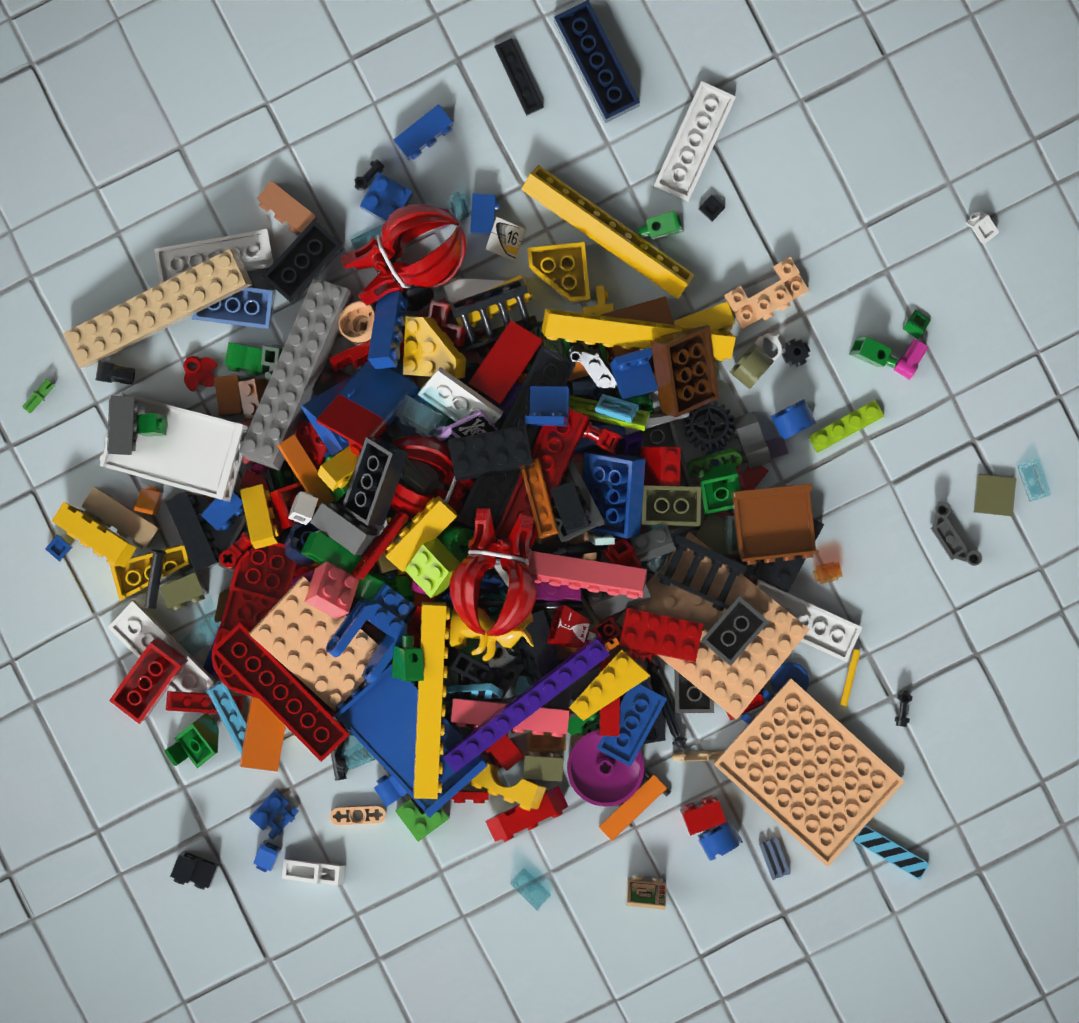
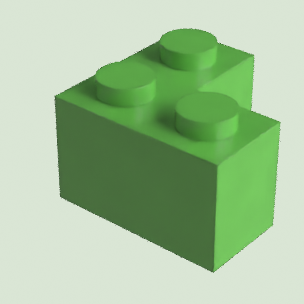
[395,798,450,842]

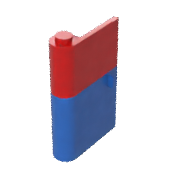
[316,360,418,455]

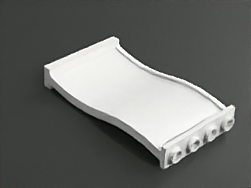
[100,392,249,502]

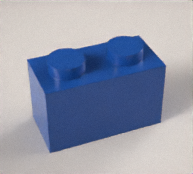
[470,193,499,235]

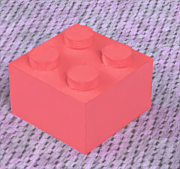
[304,562,359,619]

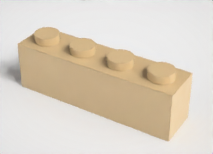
[81,487,161,549]

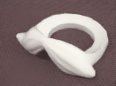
[755,333,782,360]

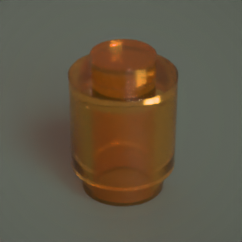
[813,562,842,585]

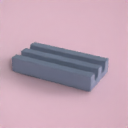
[759,837,791,880]

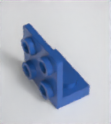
[610,348,658,400]
[525,386,569,426]

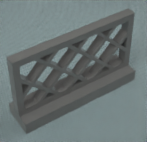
[551,458,605,543]

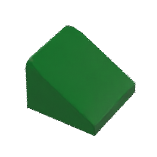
[903,309,931,339]
[164,742,188,766]

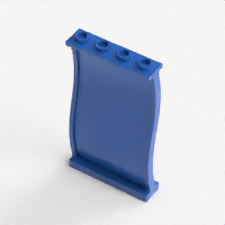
[335,661,487,818]

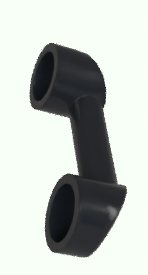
[334,725,354,772]

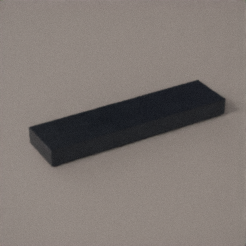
[494,38,544,116]

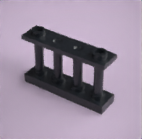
[450,279,539,351]
[657,534,747,612]

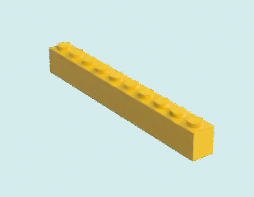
[521,165,695,299]
[541,309,736,361]
[413,602,450,799]

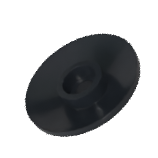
[401,286,434,311]

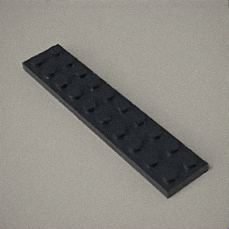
[456,345,576,531]

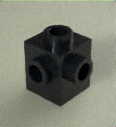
[781,338,811,367]

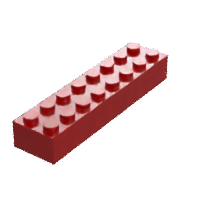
[212,622,351,762]

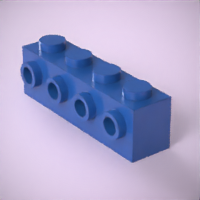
[368,291,408,369]

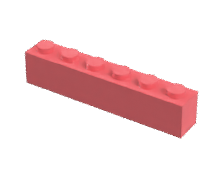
[527,551,647,599]
[451,698,569,737]

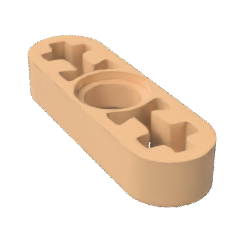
[330,805,386,825]

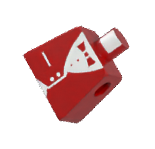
[547,605,596,648]

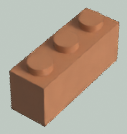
[257,181,318,236]

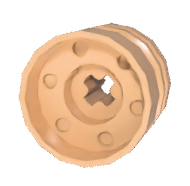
[338,301,376,346]

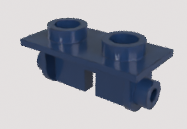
[480,571,506,595]

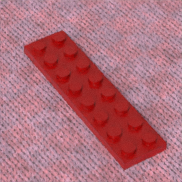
[495,409,589,549]

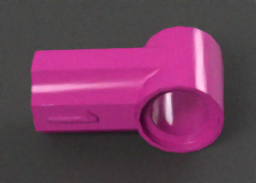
[893,339,928,380]

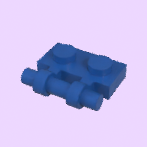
[249,789,299,840]

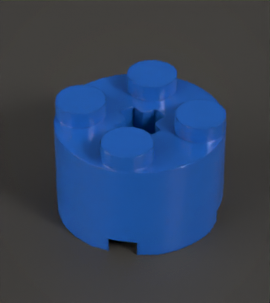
[771,399,816,440]
[697,819,743,861]

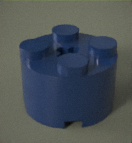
[285,520,320,565]

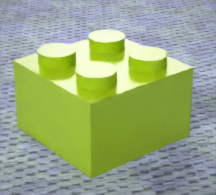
[405,538,461,598]

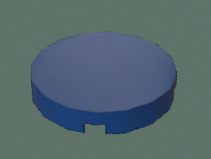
[771,662,809,693]

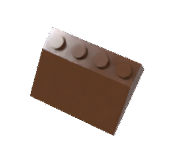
[651,325,719,417]

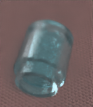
[447,192,470,221]

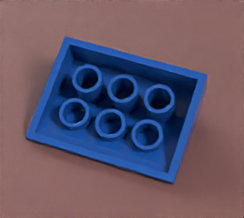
[301,372,358,456]
[582,452,646,538]

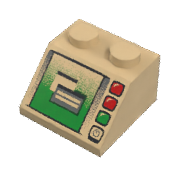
[625,875,667,910]

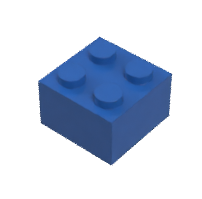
[360,173,413,222]
[201,490,245,531]

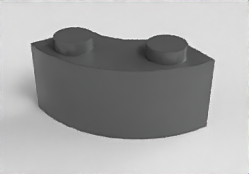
[732,412,772,469]

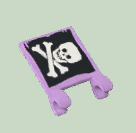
[435,410,499,441]

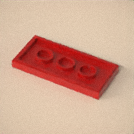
[468,321,544,405]

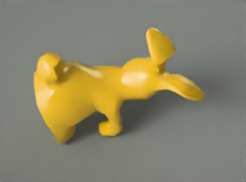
[450,597,534,661]

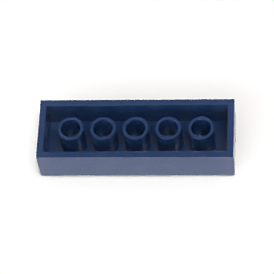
[554,0,640,123]

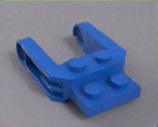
[326,584,415,682]

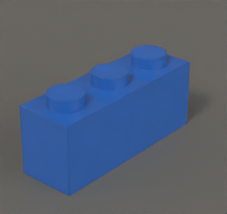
[393,104,453,161]

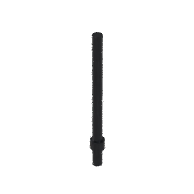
[478,597,583,610]

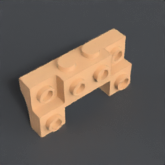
[723,257,809,330]

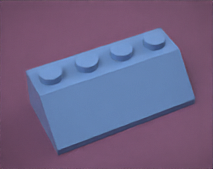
[192,287,276,329]

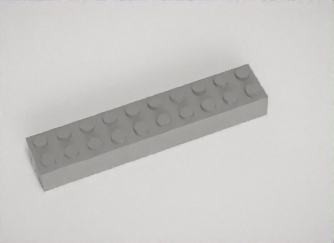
[239,278,354,471]

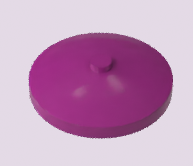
[567,730,644,807]

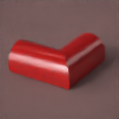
[428,301,466,346]

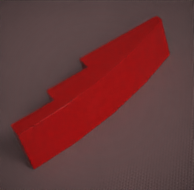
[329,335,405,372]

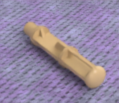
[672,750,724,762]

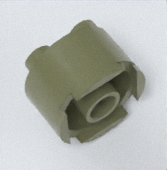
[729,343,774,389]

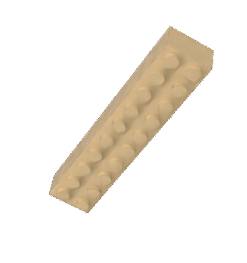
[63,249,253,368]

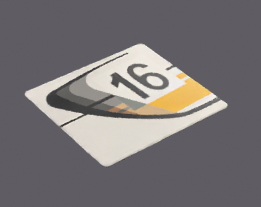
[486,217,525,261]

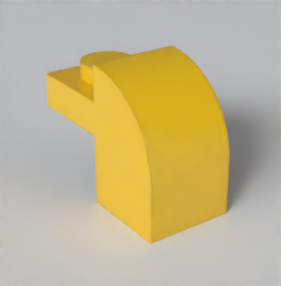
[583,285,613,315]

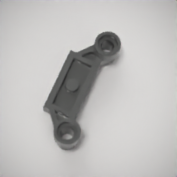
[930,502,982,566]

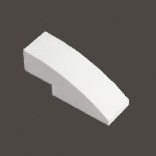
[282,859,346,886]

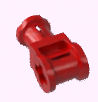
[581,421,623,454]
[219,532,253,568]

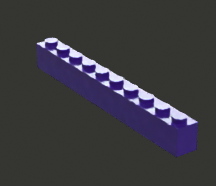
[443,635,610,773]

